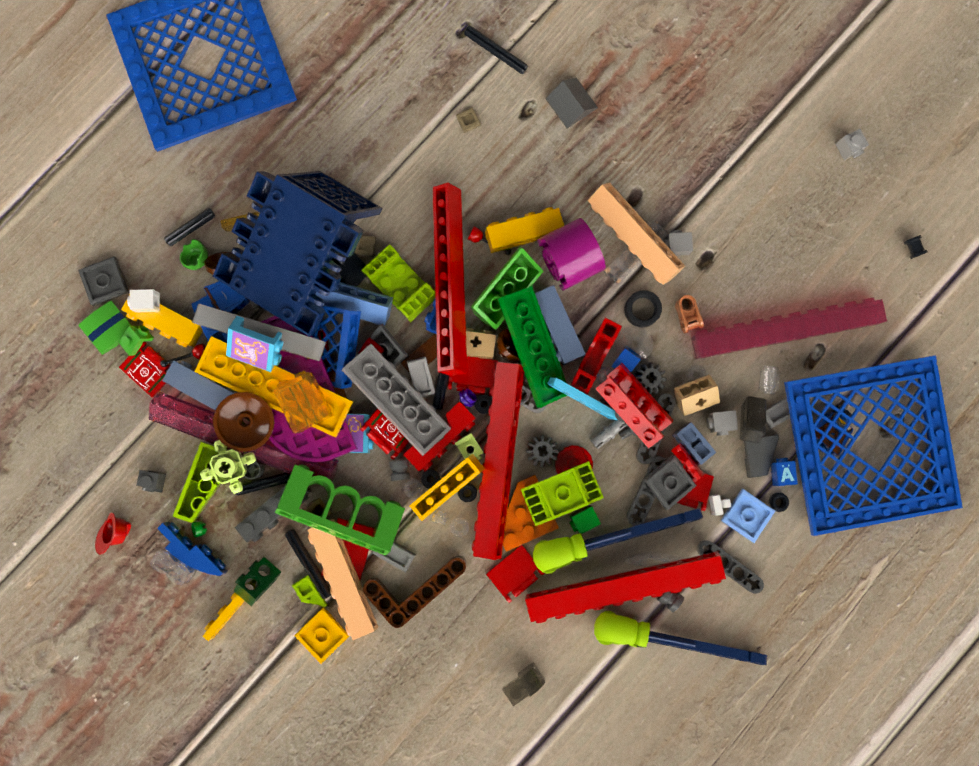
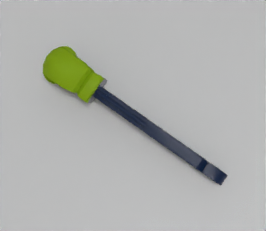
[533,508,703,574]
[594,611,768,666]

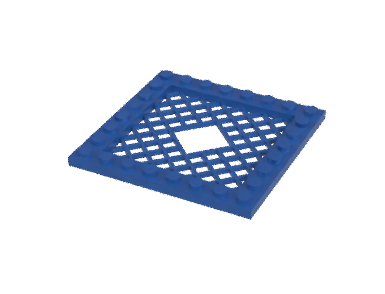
[106,0,297,152]
[784,355,963,536]

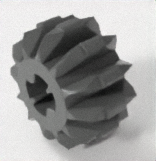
[635,362,667,394]
[526,435,559,468]

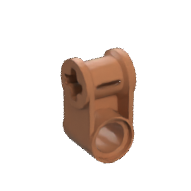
[675,295,704,334]

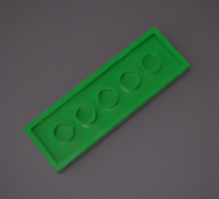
[498,286,567,408]

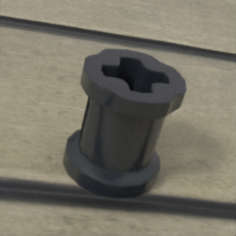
[904,235,928,259]

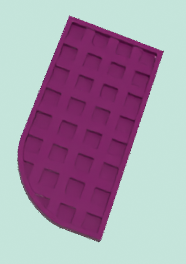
[261,316,358,462]

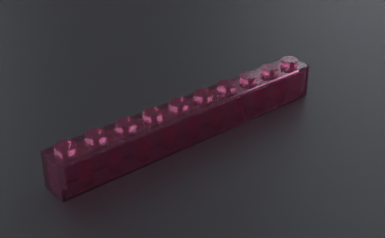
[691,297,887,360]
[149,391,339,482]

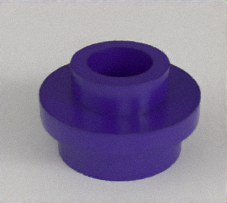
[459,389,477,407]

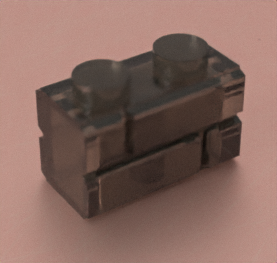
[740,396,766,443]

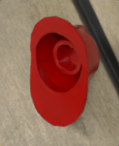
[95,512,131,555]

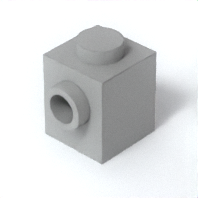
[835,129,869,160]
[663,230,693,256]
[706,410,738,436]

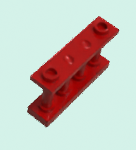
[596,363,674,448]

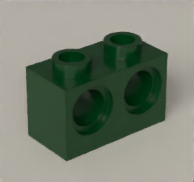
[234,557,281,607]

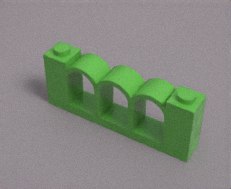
[275,465,405,556]

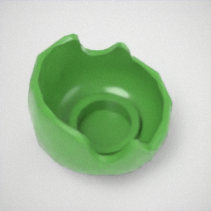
[180,239,209,270]

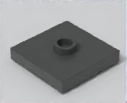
[78,256,129,306]
[643,455,696,510]

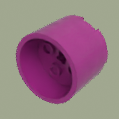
[537,218,606,291]

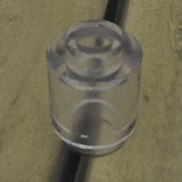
[759,366,780,394]

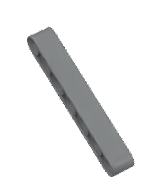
[192,304,326,361]

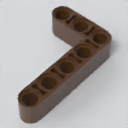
[363,556,466,628]

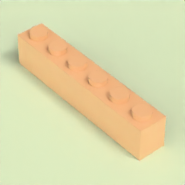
[588,183,685,285]
[308,519,378,640]

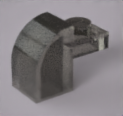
[502,662,545,706]

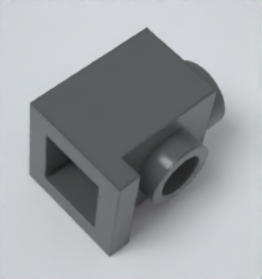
[136,470,166,493]

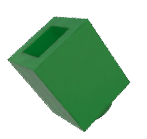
[569,506,601,534]

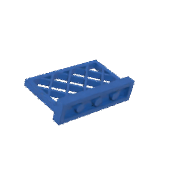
[313,306,361,389]

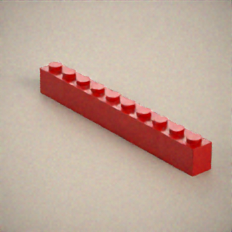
[433,182,467,376]
[472,362,524,560]
[525,551,726,623]

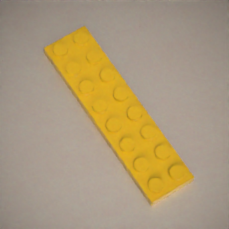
[194,336,353,437]

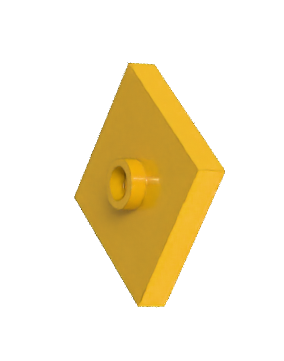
[294,607,349,664]

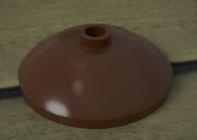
[213,392,274,452]

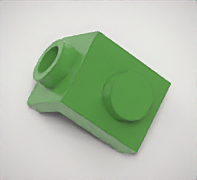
[118,325,154,356]

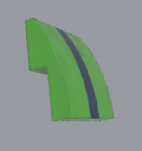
[78,301,132,355]

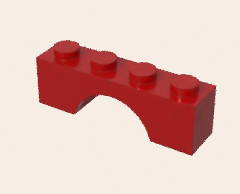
[570,317,622,395]
[403,401,476,472]

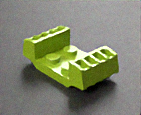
[361,244,436,323]
[521,462,604,526]

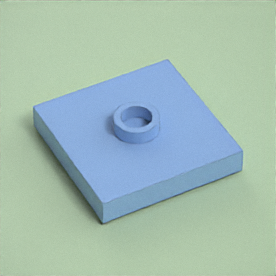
[720,489,775,543]

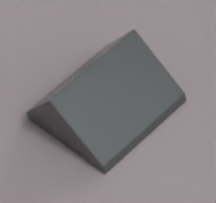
[546,78,598,129]
[369,324,408,367]

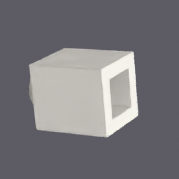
[127,289,160,312]

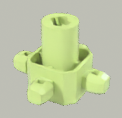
[200,440,257,494]

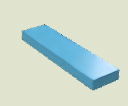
[547,377,617,420]

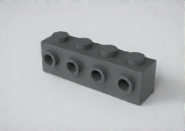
[234,486,312,543]

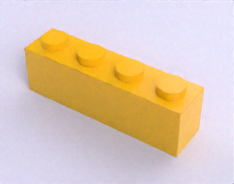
[485,207,564,253]
[121,294,203,348]
[410,454,485,521]

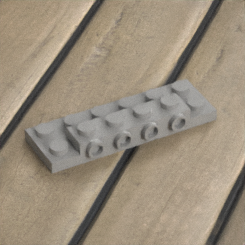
[342,344,451,456]

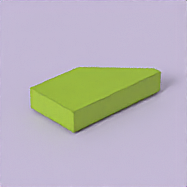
[292,575,328,607]

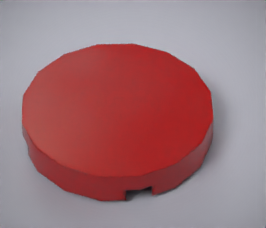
[555,445,593,474]

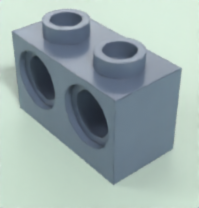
[672,422,716,465]

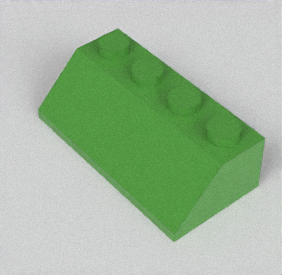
[471,247,544,330]

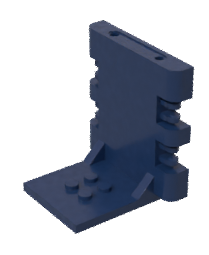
[212,171,383,337]

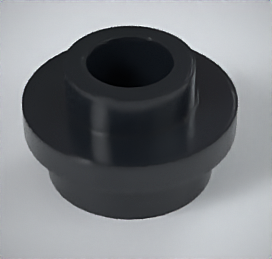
[475,395,492,414]
[421,469,440,489]
[458,483,477,502]
[769,493,789,512]

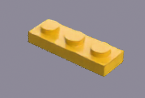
[203,593,244,641]

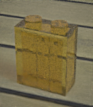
[273,371,334,434]

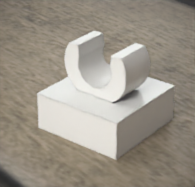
[708,495,731,516]

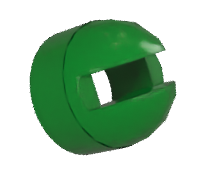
[191,521,207,538]

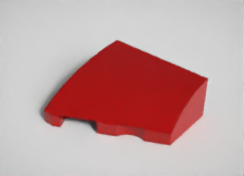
[671,443,705,483]

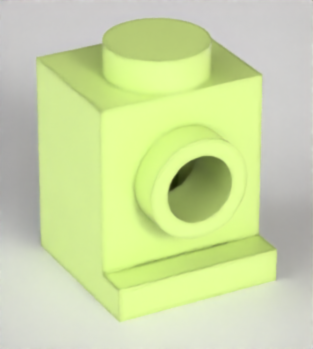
[455,433,484,460]

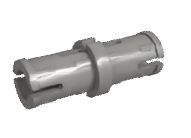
[590,420,627,449]

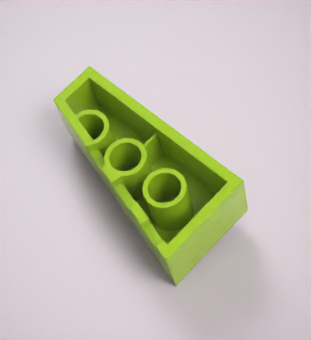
[172,442,231,523]

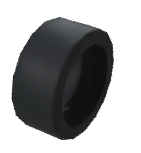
[624,290,662,328]

